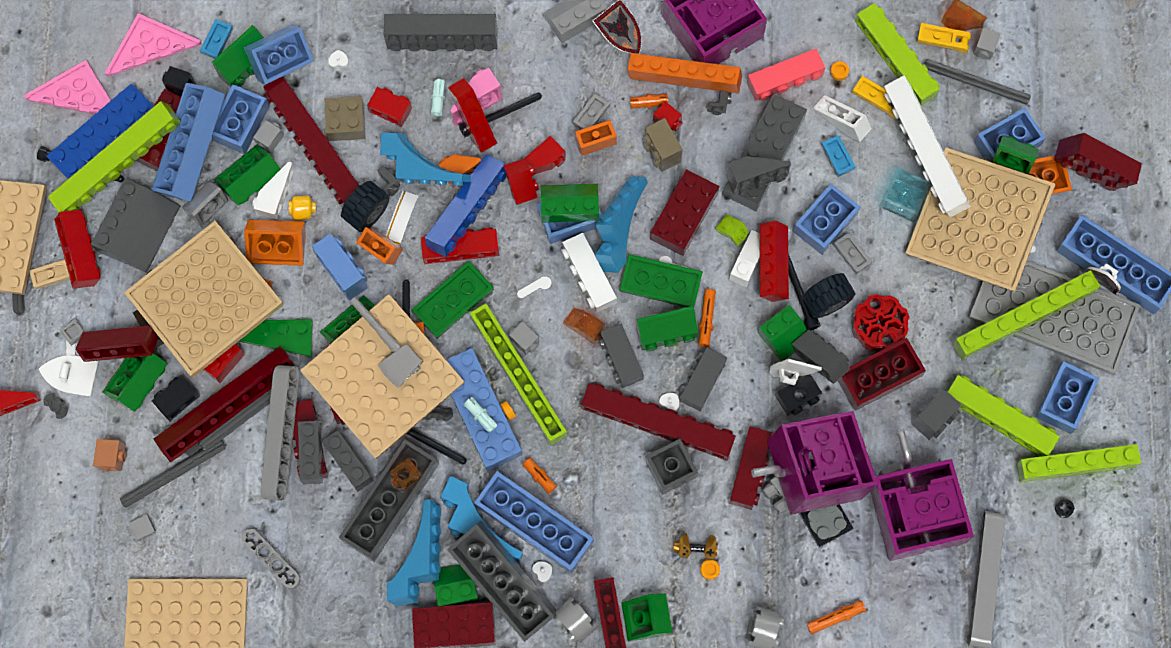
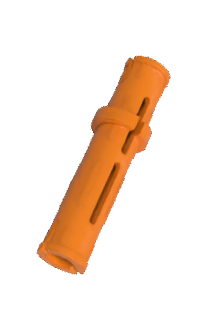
[698,289,716,347]
[806,600,866,635]

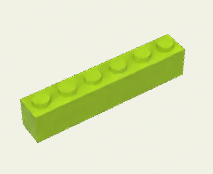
[855,3,940,106]
[947,375,1060,457]
[1016,444,1141,483]

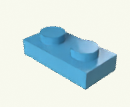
[200,19,233,59]
[821,135,856,177]

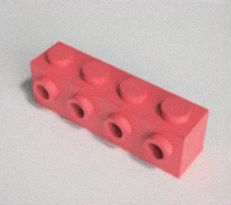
[747,49,826,101]

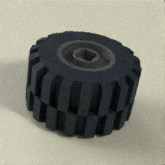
[341,181,390,232]
[802,273,856,318]

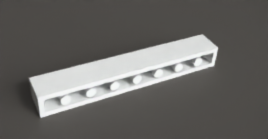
[884,75,971,218]

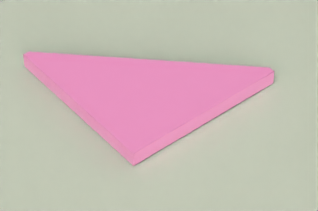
[105,13,202,76]
[24,60,111,114]

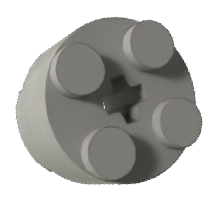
[553,597,598,643]
[746,606,784,648]

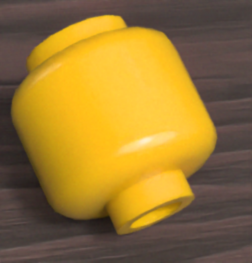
[289,195,316,220]

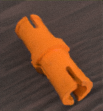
[630,93,668,109]
[522,457,557,494]

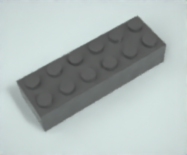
[383,14,498,51]
[723,93,807,212]
[339,439,439,562]
[447,521,557,642]

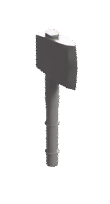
[350,297,423,388]

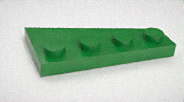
[238,319,313,358]

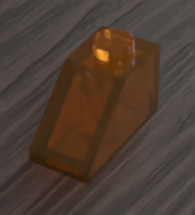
[941,0,987,31]
[563,308,605,344]

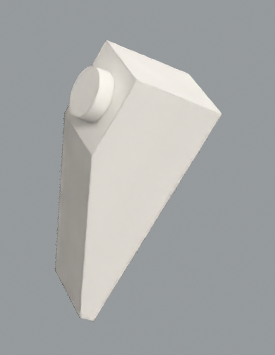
[813,95,872,142]
[252,162,295,220]
[729,230,760,288]

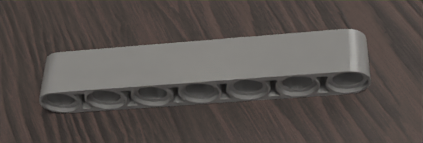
[261,365,300,501]
[968,511,1005,648]

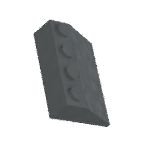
[91,179,180,273]

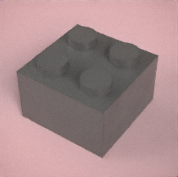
[912,389,961,440]
[645,439,698,495]

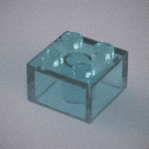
[879,167,932,222]

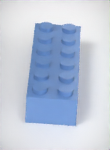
[152,83,225,202]
[1057,215,1171,314]
[447,348,522,472]
[474,471,594,574]

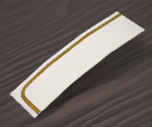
[386,191,418,246]

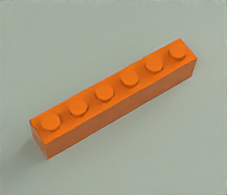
[627,53,743,93]

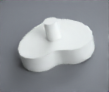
[328,50,348,68]
[659,393,679,411]
[532,562,552,583]

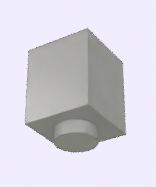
[973,27,1001,60]
[253,120,284,153]
[509,321,539,355]

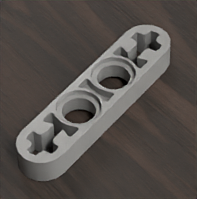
[241,529,301,589]

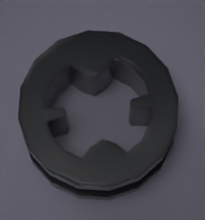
[1055,499,1075,518]

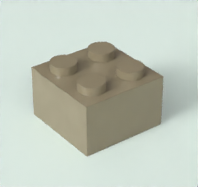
[324,96,366,141]
[643,118,683,172]

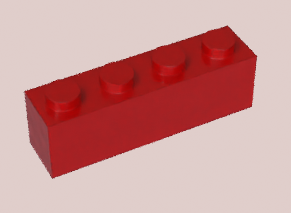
[448,78,497,153]
[54,210,101,289]
[759,221,789,302]
[421,227,500,265]

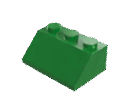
[212,25,264,88]
[213,144,281,206]
[541,183,599,223]
[320,295,375,344]
[636,306,698,352]
[102,353,168,412]

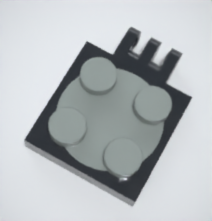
[799,504,854,548]

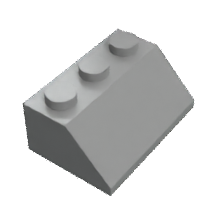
[542,0,608,43]

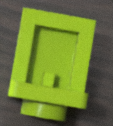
[715,214,749,246]

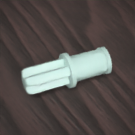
[430,79,446,116]
[464,397,497,432]

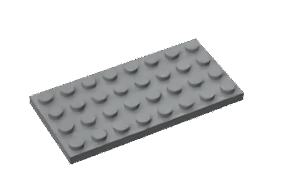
[969,261,1140,375]

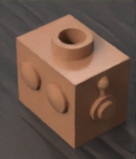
[93,438,126,472]

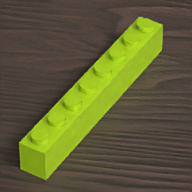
[48,101,181,212]
[953,270,1101,361]
[470,303,567,446]

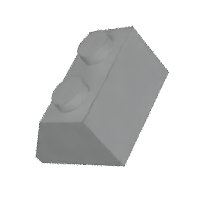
[182,181,228,228]

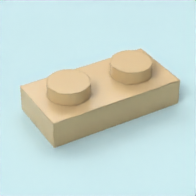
[29,260,70,290]

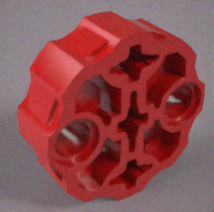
[852,294,910,352]

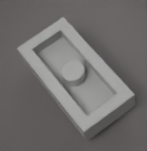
[573,93,610,130]
[833,232,872,274]

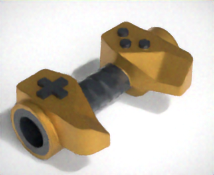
[673,533,718,559]

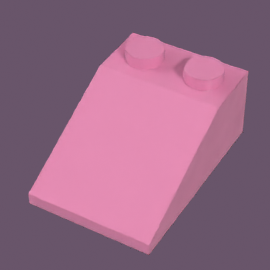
[450,68,502,127]

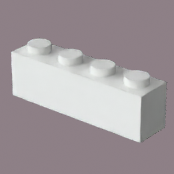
[561,233,617,313]

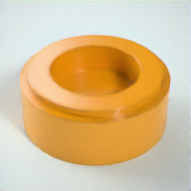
[830,61,849,81]
[500,401,516,421]
[700,560,720,580]

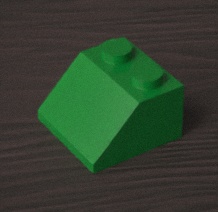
[992,136,1039,174]
[758,305,807,361]
[434,564,479,607]
[621,593,673,642]

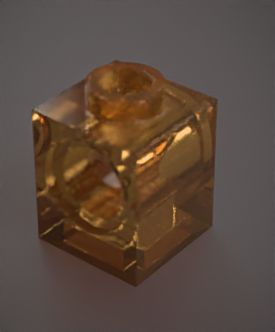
[389,458,422,491]

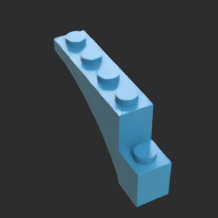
[380,132,471,186]
[595,176,648,273]
[440,476,523,562]
[387,499,441,606]

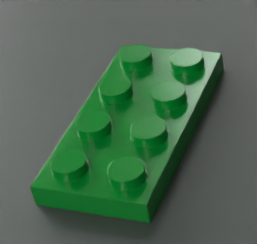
[620,254,703,307]
[411,261,494,339]

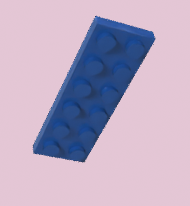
[46,83,154,179]

